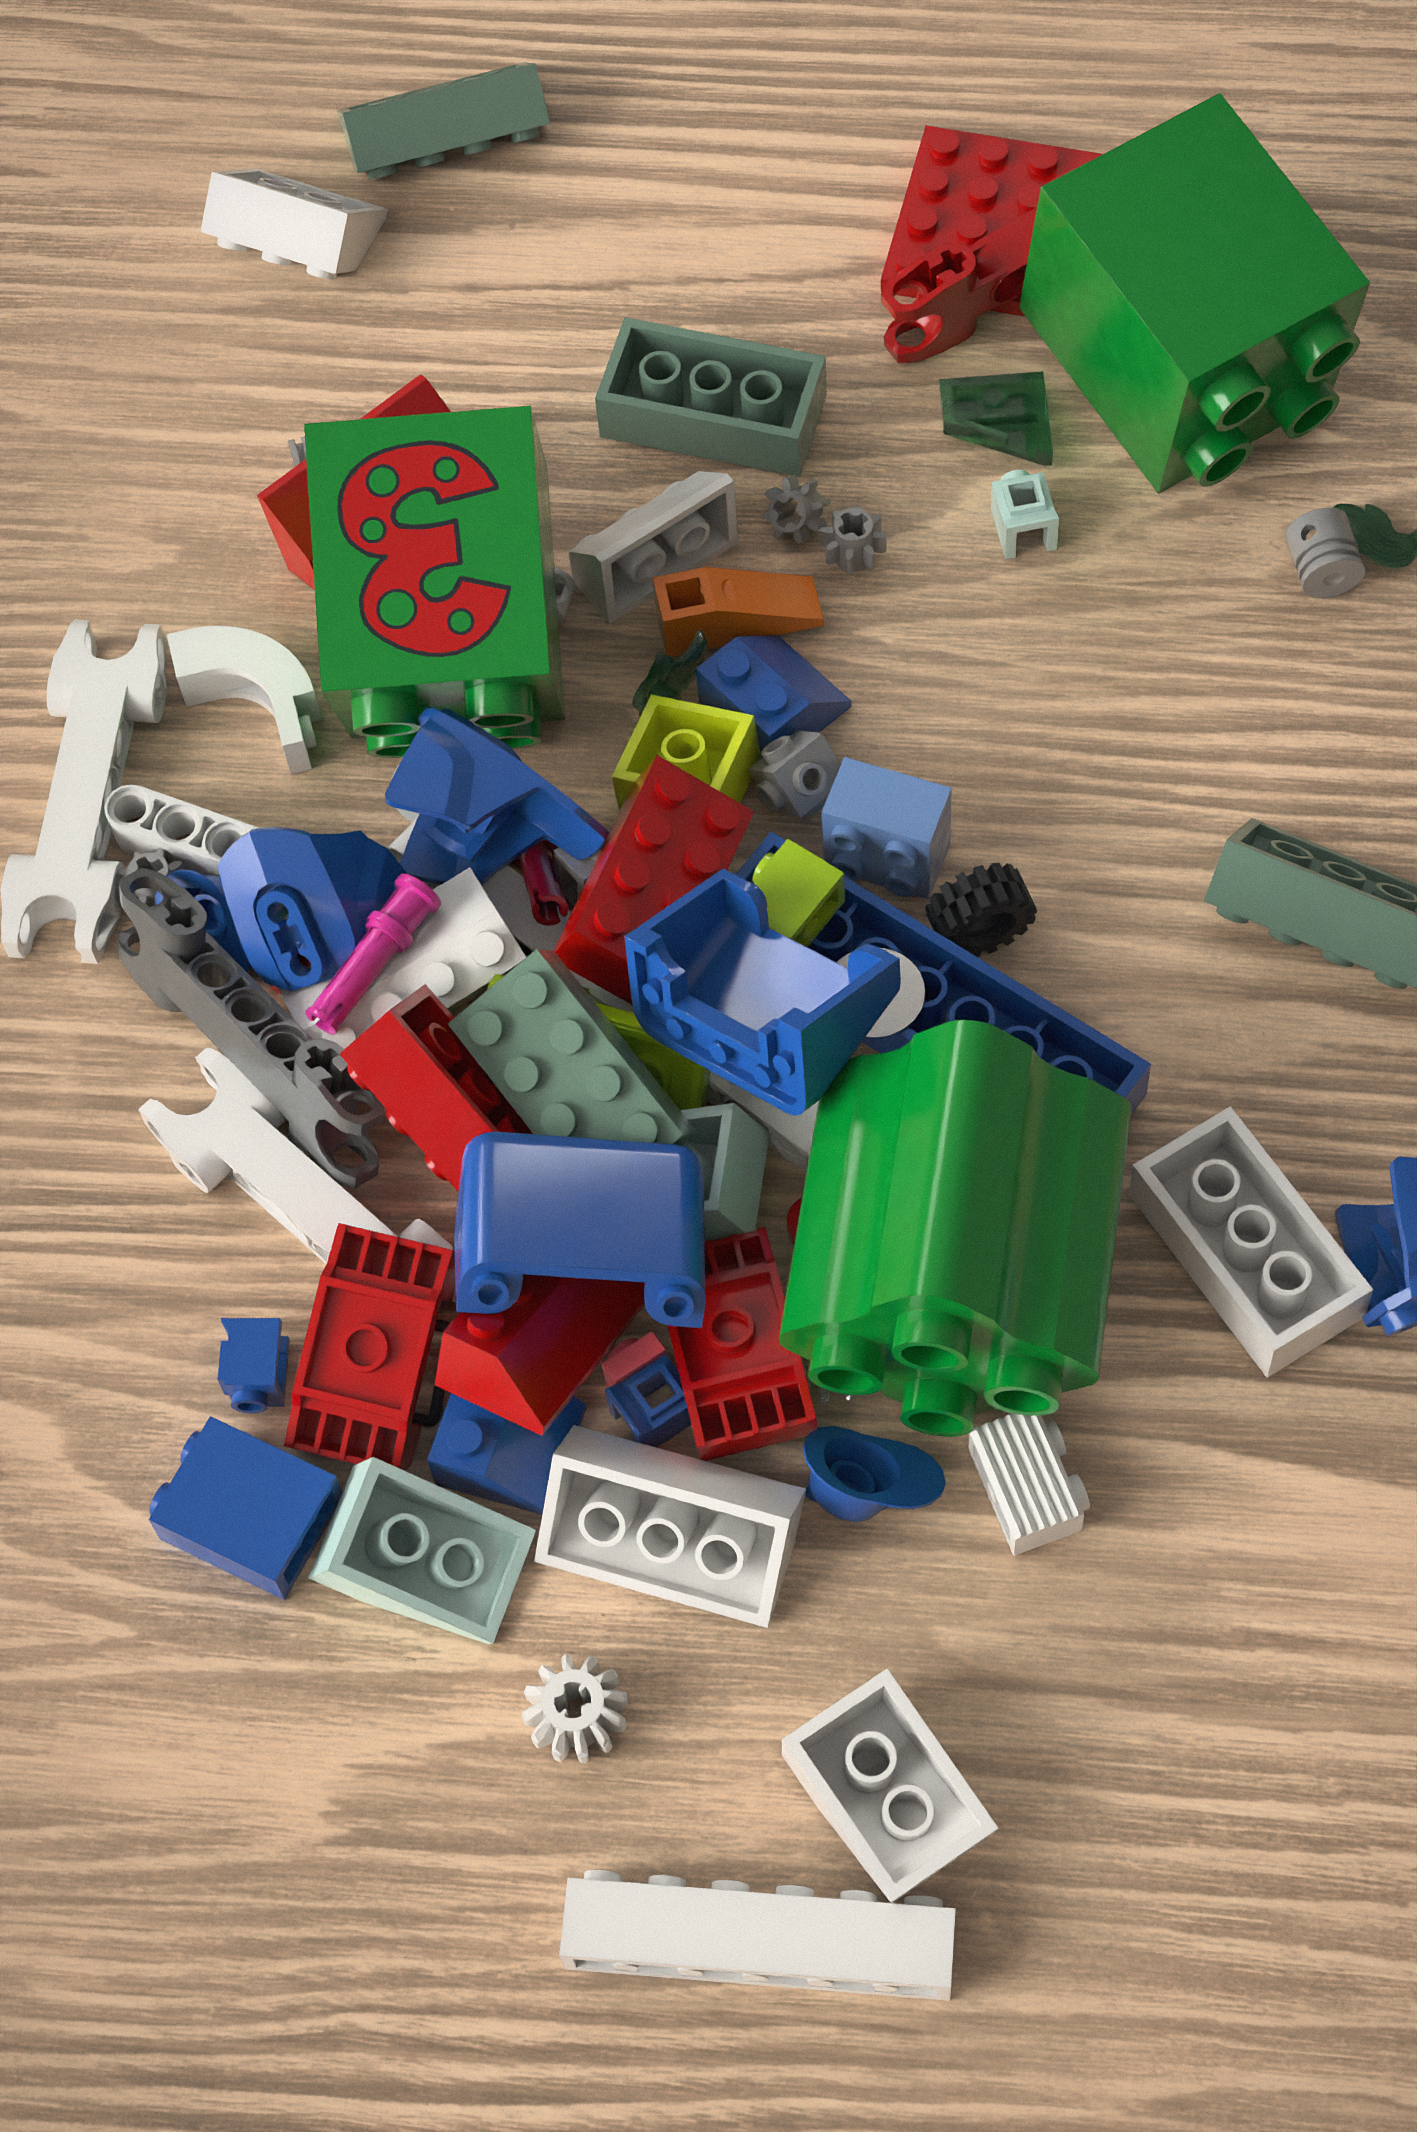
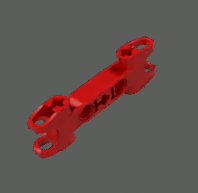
[881,207,1037,363]

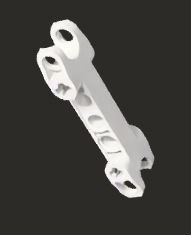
[0,619,168,964]
[138,1047,456,1365]

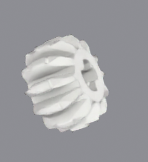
[522,1654,629,1764]

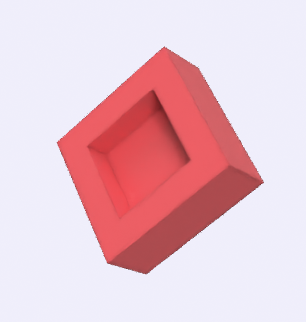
[602,1331,666,1387]

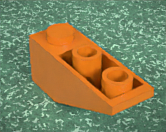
[652,567,824,658]

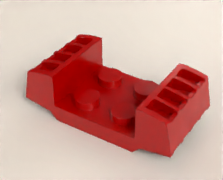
[284,1223,456,1471]
[667,1227,818,1461]

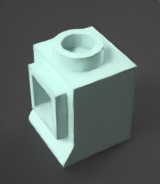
[991,470,1059,560]

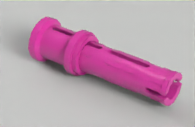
[305,873,441,1035]

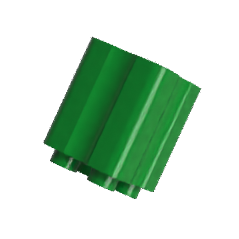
[779,1020,1132,1437]

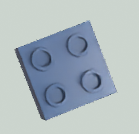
[822,757,952,900]

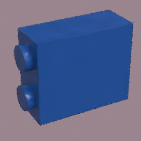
[148,1416,343,1600]

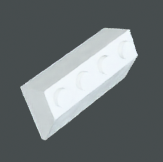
[277,867,526,1049]
[534,1425,806,1628]

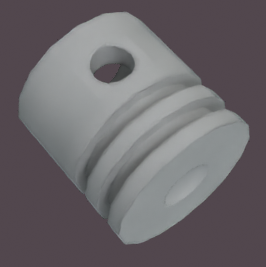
[1285,507,1366,599]

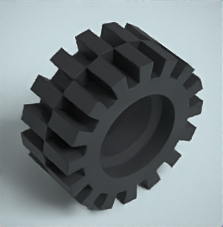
[925,863,1037,957]

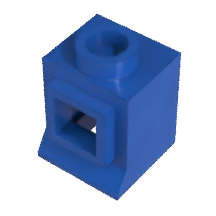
[217,1318,290,1414]
[605,1354,691,1448]

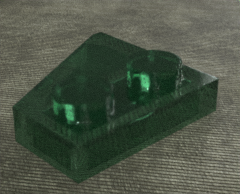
[939,371,1053,466]

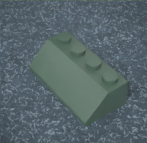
[337,62,550,180]
[1204,818,1417,989]

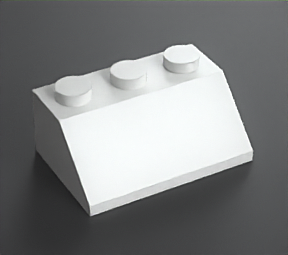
[200,168,388,280]
[569,471,738,624]

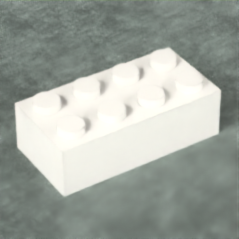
[1129,1106,1373,1378]

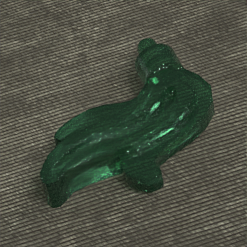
[1333,504,1417,569]

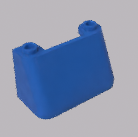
[624,869,901,1116]
[454,1132,706,1328]

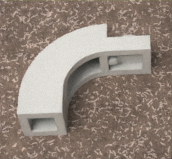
[167,626,322,774]

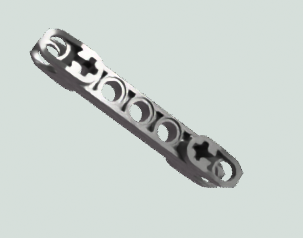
[117,868,385,1188]

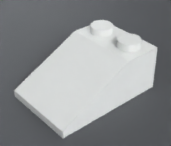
[782,1669,999,1904]

